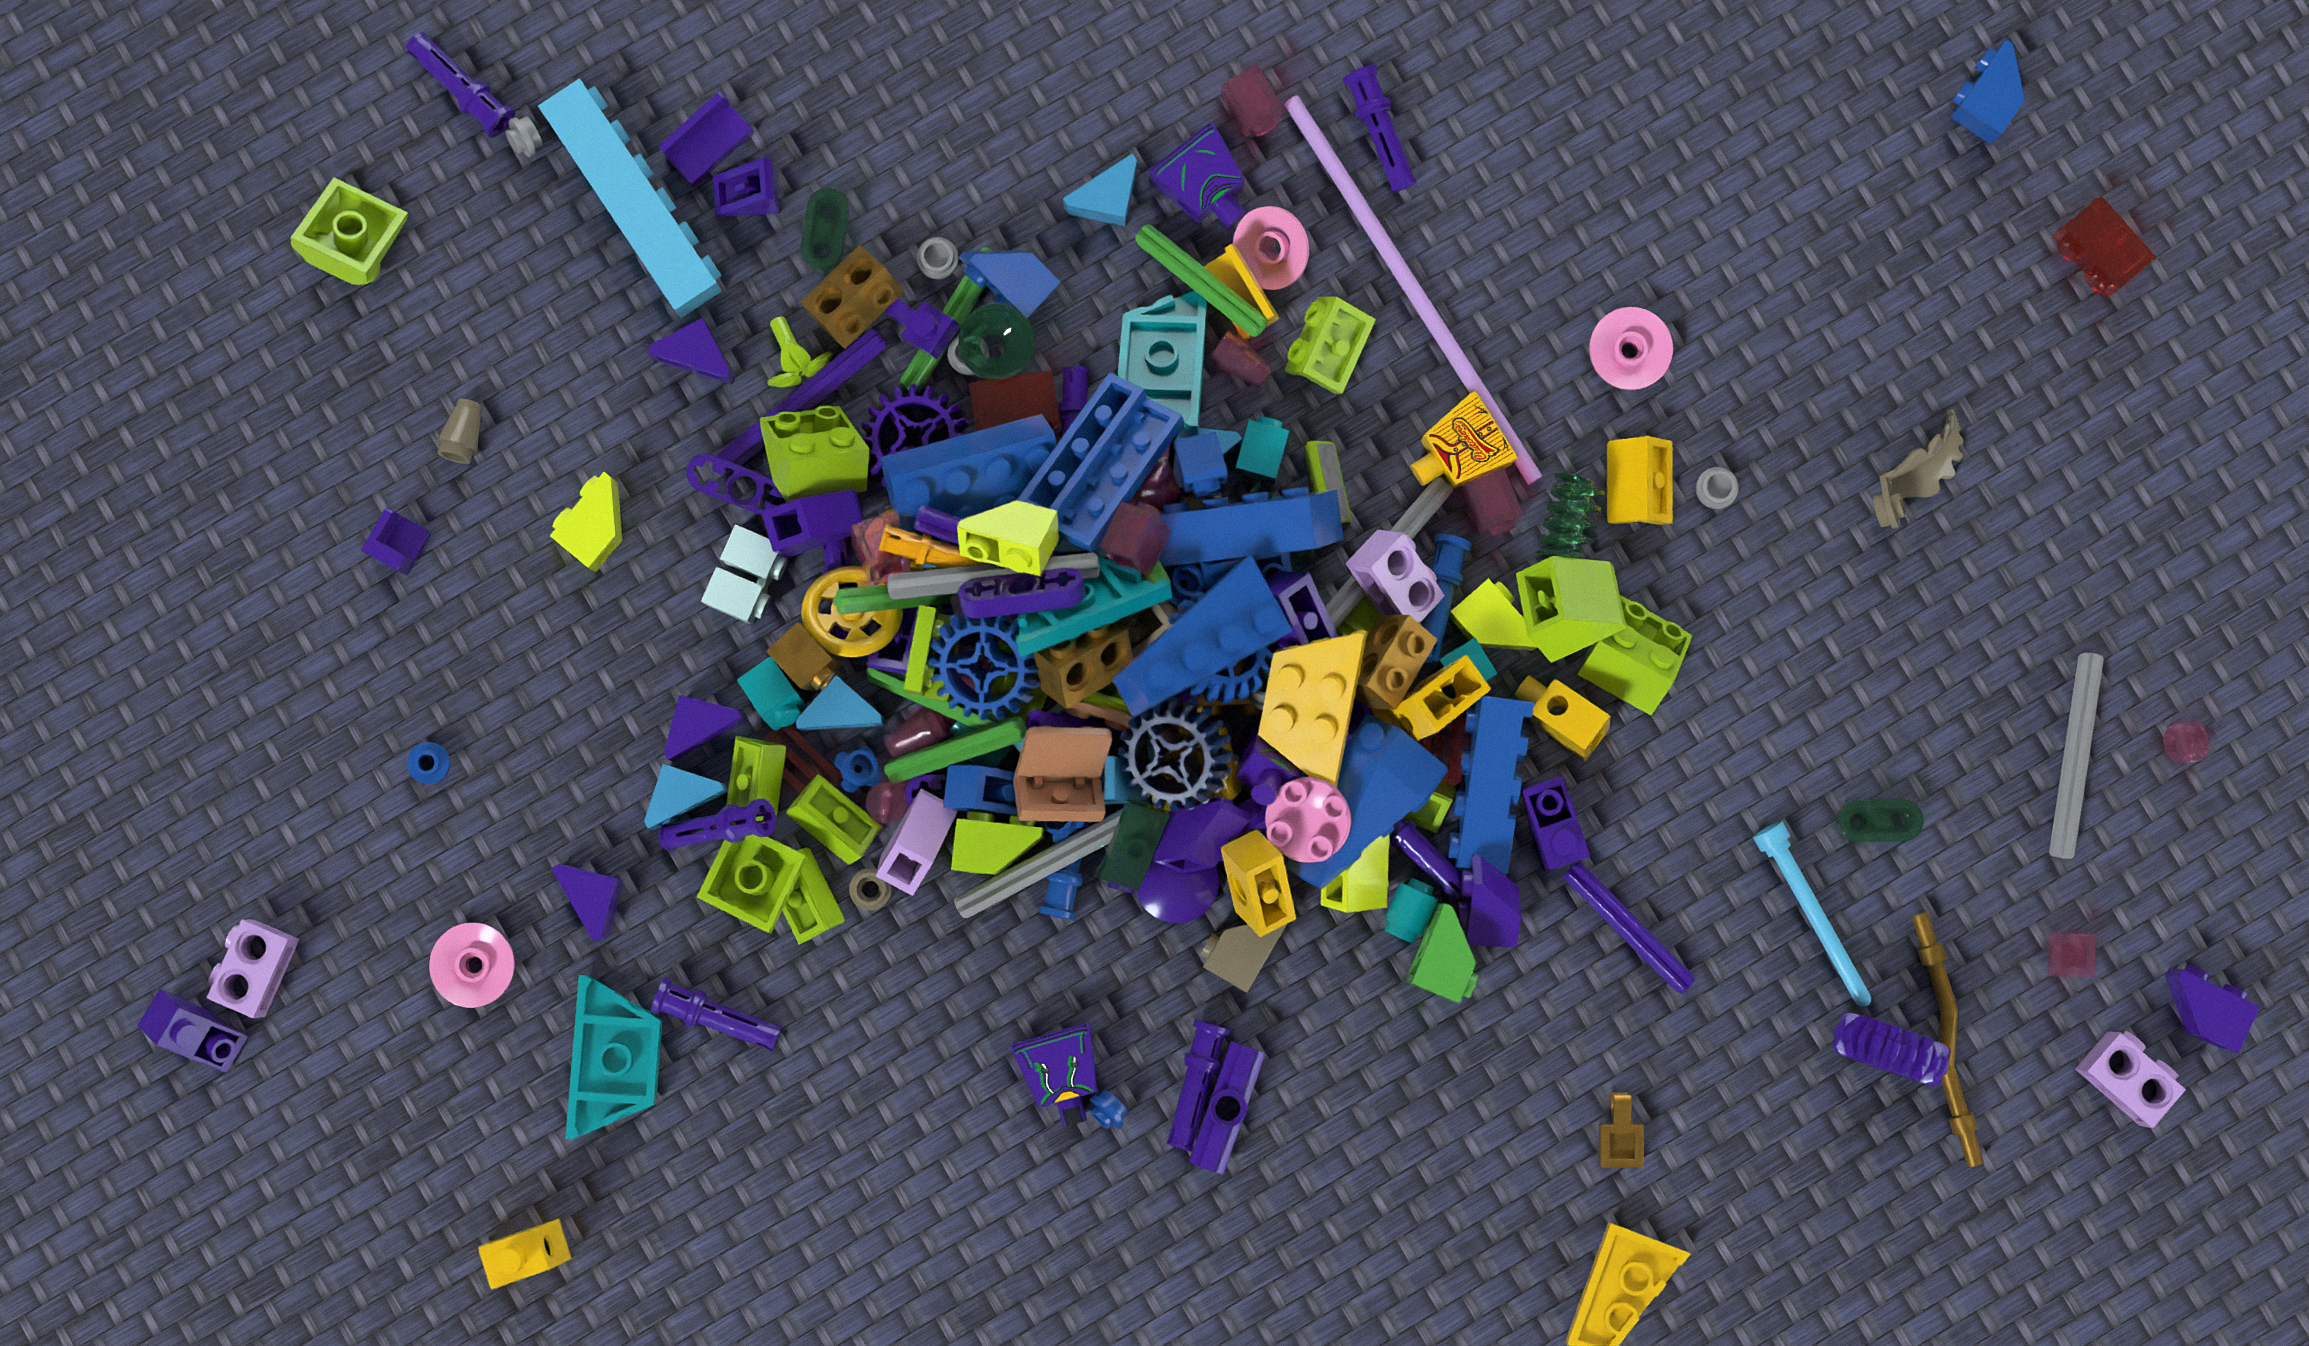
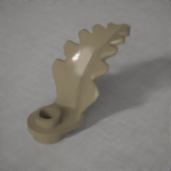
[1873,409,1964,529]

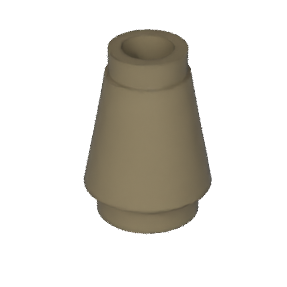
[436,399,482,464]

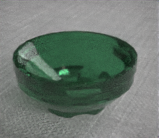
[958,303,1035,381]

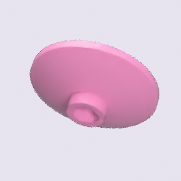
[1233,206,1309,290]
[1589,307,1673,390]
[429,923,515,1008]

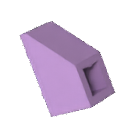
[876,789,958,896]

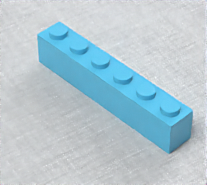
[538,78,722,318]

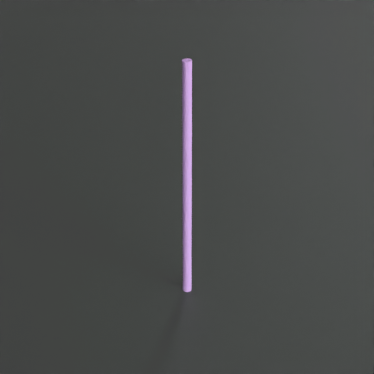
[1284,95,1542,485]

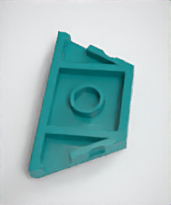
[1118,290,1208,434]
[1016,556,1172,658]
[565,975,663,1139]

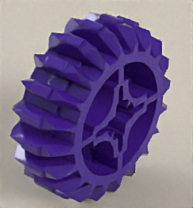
[860,384,969,489]
[1832,1013,1951,1086]

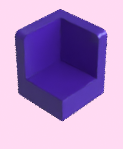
[361,507,431,575]

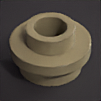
[849,868,892,910]

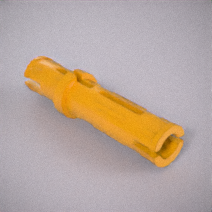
[878,524,991,569]

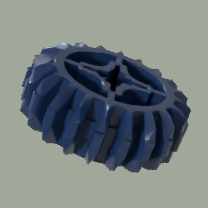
[1118,695,1234,812]

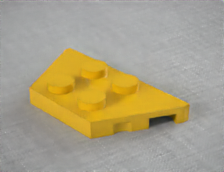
[1258,630,1368,788]

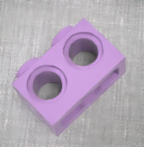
[1345,530,1445,623]
[207,920,300,1018]
[2075,1031,2186,1128]

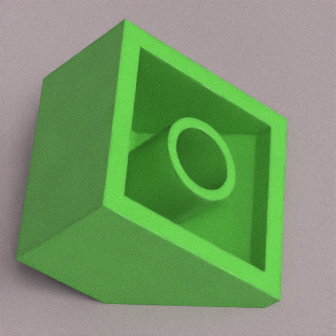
[1405,903,1479,1003]

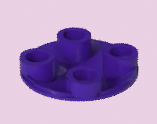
[1135,845,1219,923]

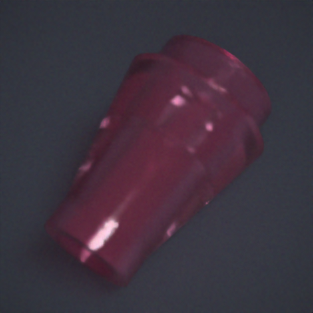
[1208,330,1273,388]
[884,707,949,758]

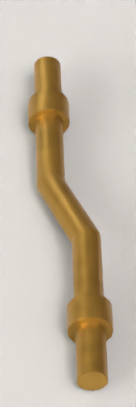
[1911,912,1984,1167]

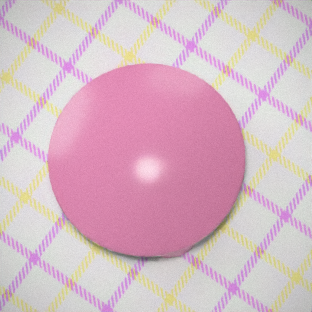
[1265,777,1351,863]

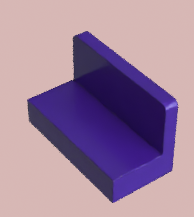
[659,91,754,188]

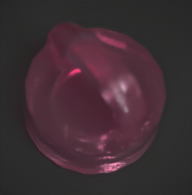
[2164,719,2209,764]
[866,782,909,824]

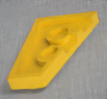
[1565,1222,1691,1346]

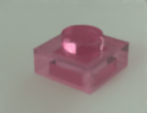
[2048,933,2096,977]

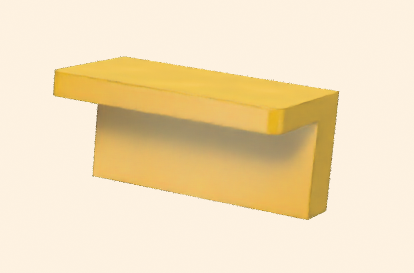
[1204,244,1280,340]
[1607,436,1673,525]

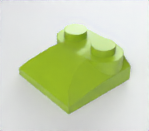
[291,177,408,285]
[697,821,808,934]

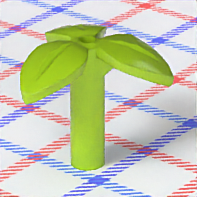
[767,316,833,387]

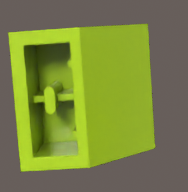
[760,406,869,502]
[1516,556,1627,663]
[1577,595,1693,715]
[951,812,1045,875]

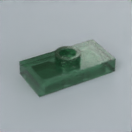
[1098,798,1170,890]

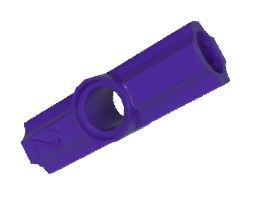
[1189,1041,1266,1175]

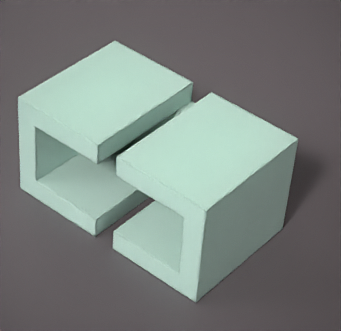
[701,525,788,625]

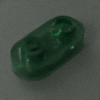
[800,188,850,272]
[1836,799,1924,843]

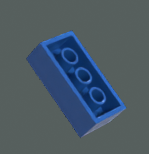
[880,414,1057,542]

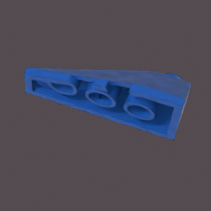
[1285,713,1448,889]

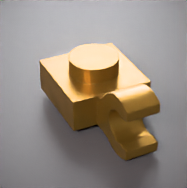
[1599,1092,1644,1168]

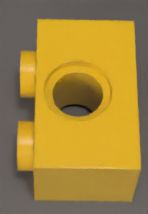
[1220,829,1296,937]

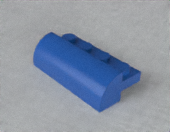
[1017,372,1184,553]

